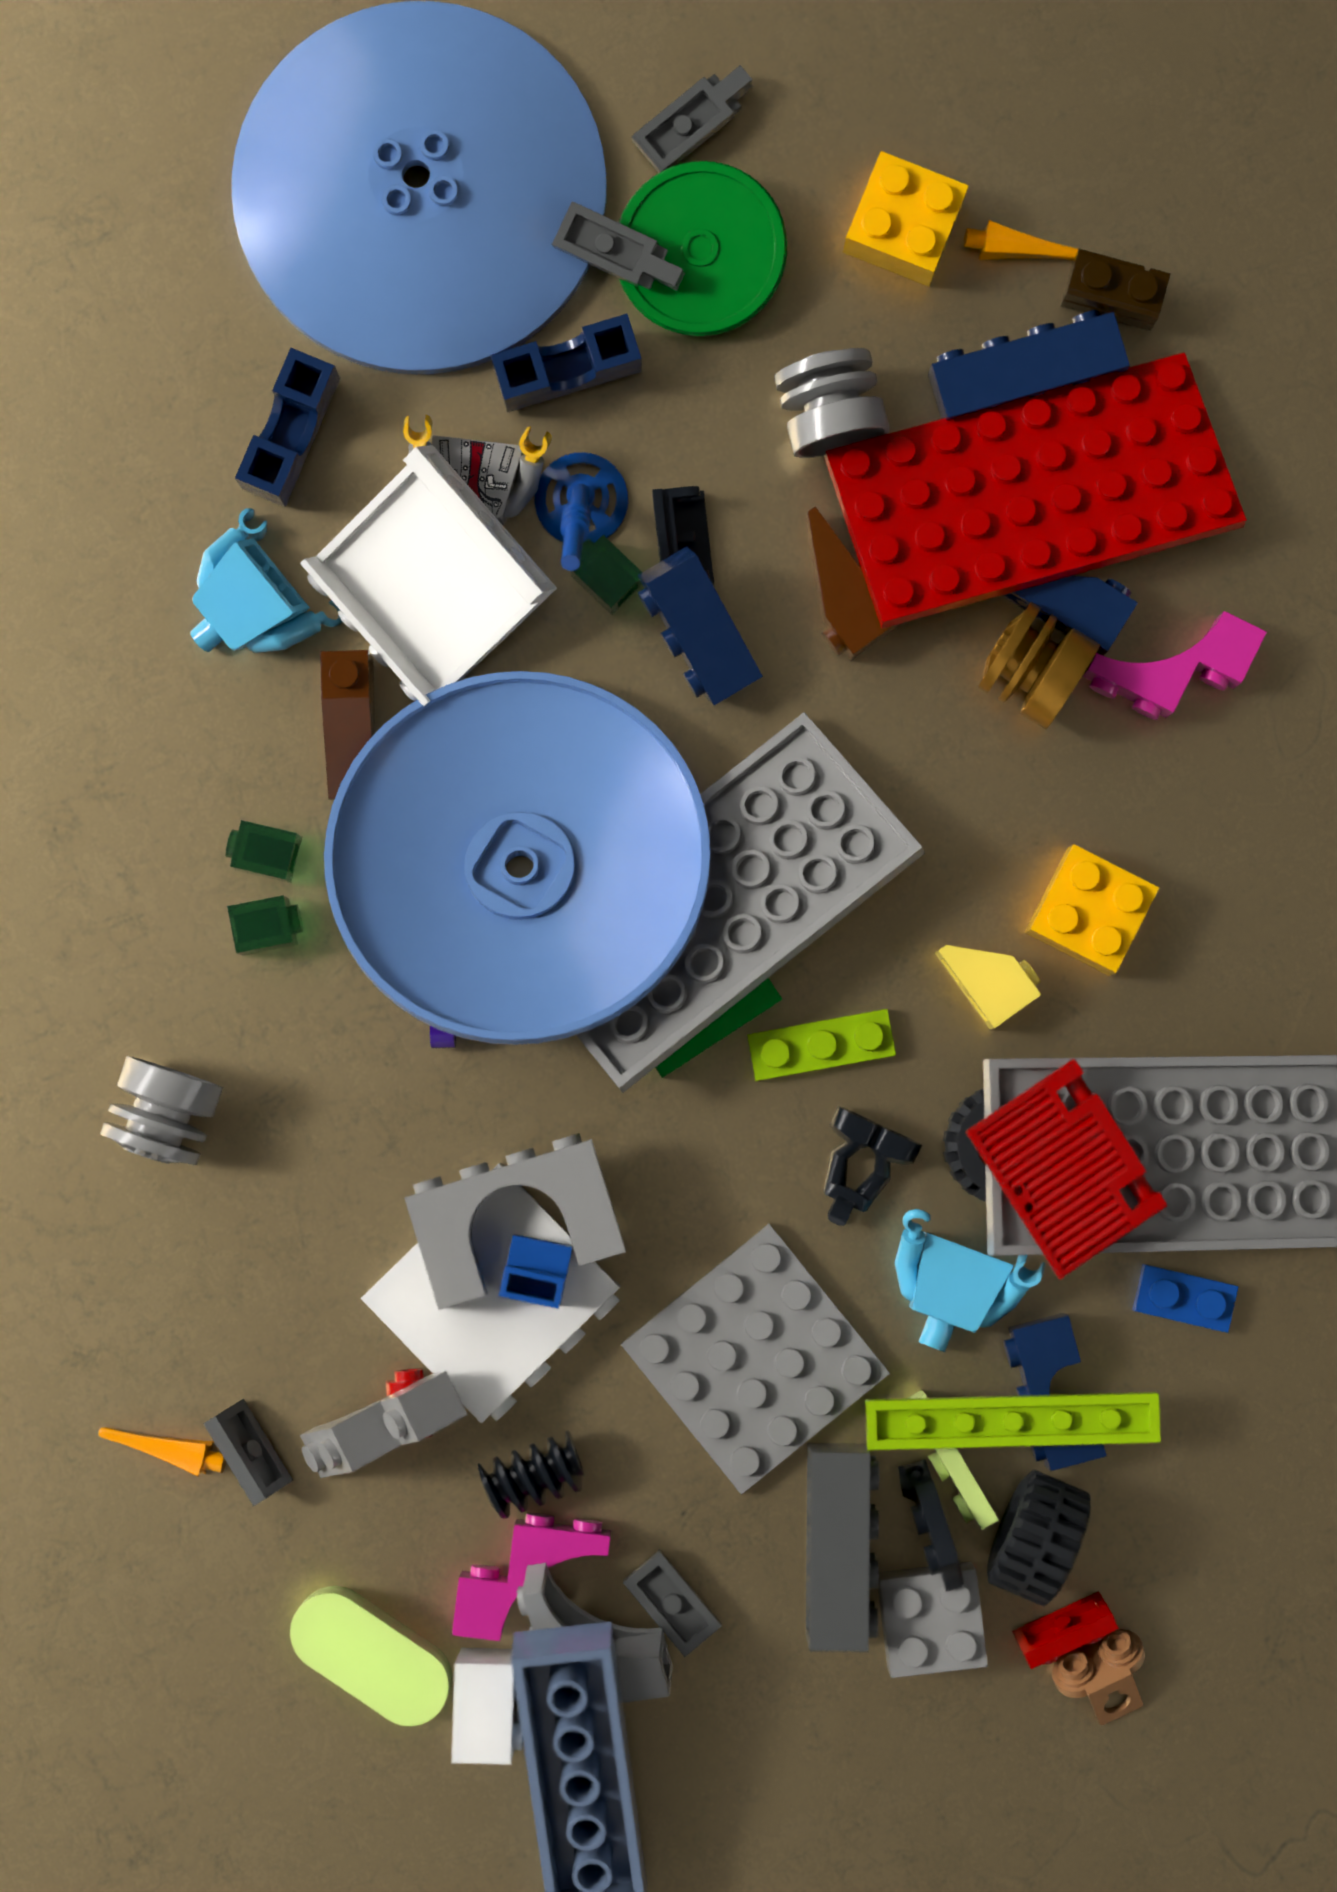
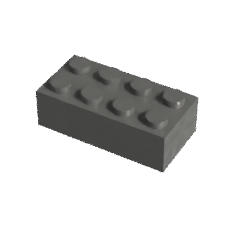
[806,1443,879,1652]

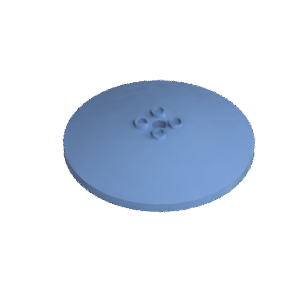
[232,1,607,374]
[324,671,710,1045]

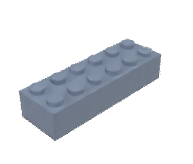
[511,1621,647,1892]

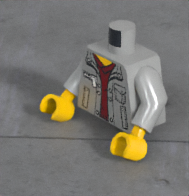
[403,415,552,526]

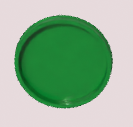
[619,161,787,336]

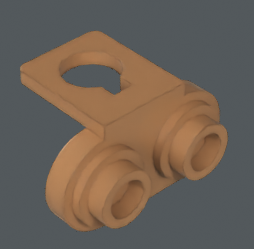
[1052,1629,1145,1725]

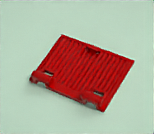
[965,1058,1168,1280]

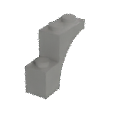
[300,1371,467,1478]
[517,1563,673,1703]

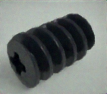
[478,1430,584,1519]

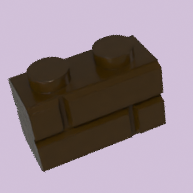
[1061,249,1171,331]

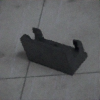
[652,486,714,585]

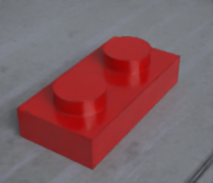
[1012,1591,1119,1669]

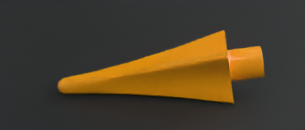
[963,220,1078,261]
[99,1427,227,1477]

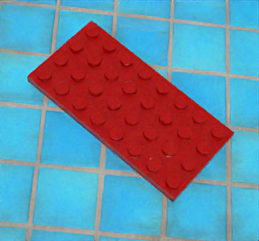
[824,352,1247,629]

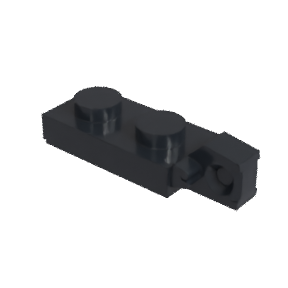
[898,1459,964,1592]

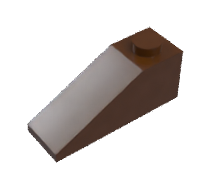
[806,506,897,661]
[320,650,375,800]

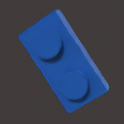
[1132,1264,1239,1333]

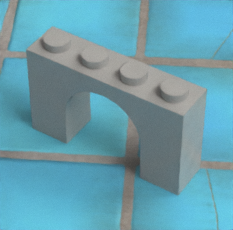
[404,1133,626,1310]

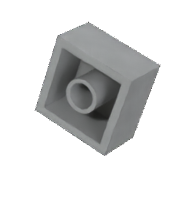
[878,1561,988,1678]

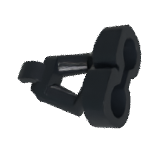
[823,1106,923,1226]

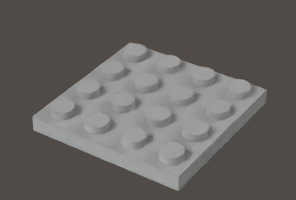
[621,1224,890,1495]

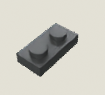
[203,1399,293,1506]
[623,1549,722,1657]

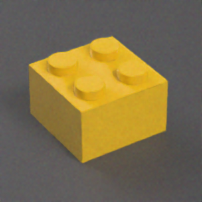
[843,151,969,287]
[1024,844,1159,976]

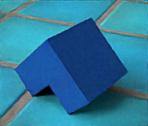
[499,1234,573,1309]

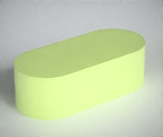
[290,1586,452,1726]

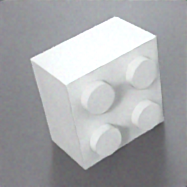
[452,1648,523,1765]

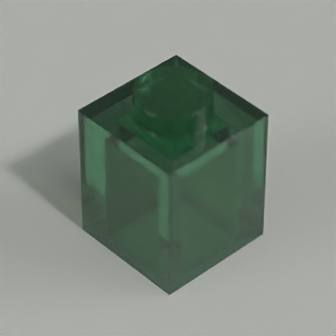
[571,535,642,615]
[225,820,302,883]
[227,895,303,956]

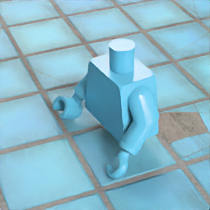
[190,508,343,653]
[894,1209,1046,1352]

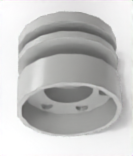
[774,348,890,458]
[100,1056,223,1165]

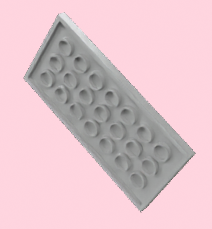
[577,712,925,1093]
[983,1055,1337,1256]

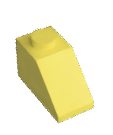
[935,945,1041,1030]

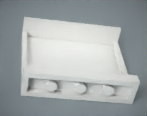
[300,445,557,706]
[361,1163,621,1424]

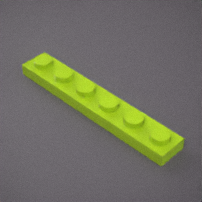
[865,1392,1161,1450]

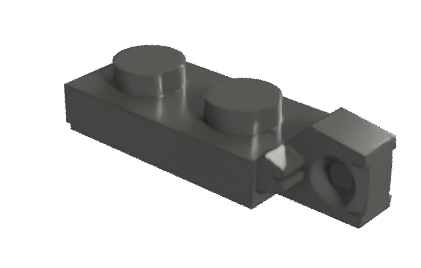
[632,65,753,173]
[552,201,685,291]

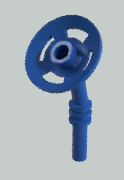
[534,452,628,571]

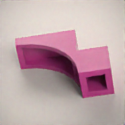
[1082,611,1267,720]
[452,1513,611,1641]

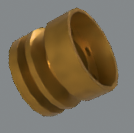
[978,602,1100,729]

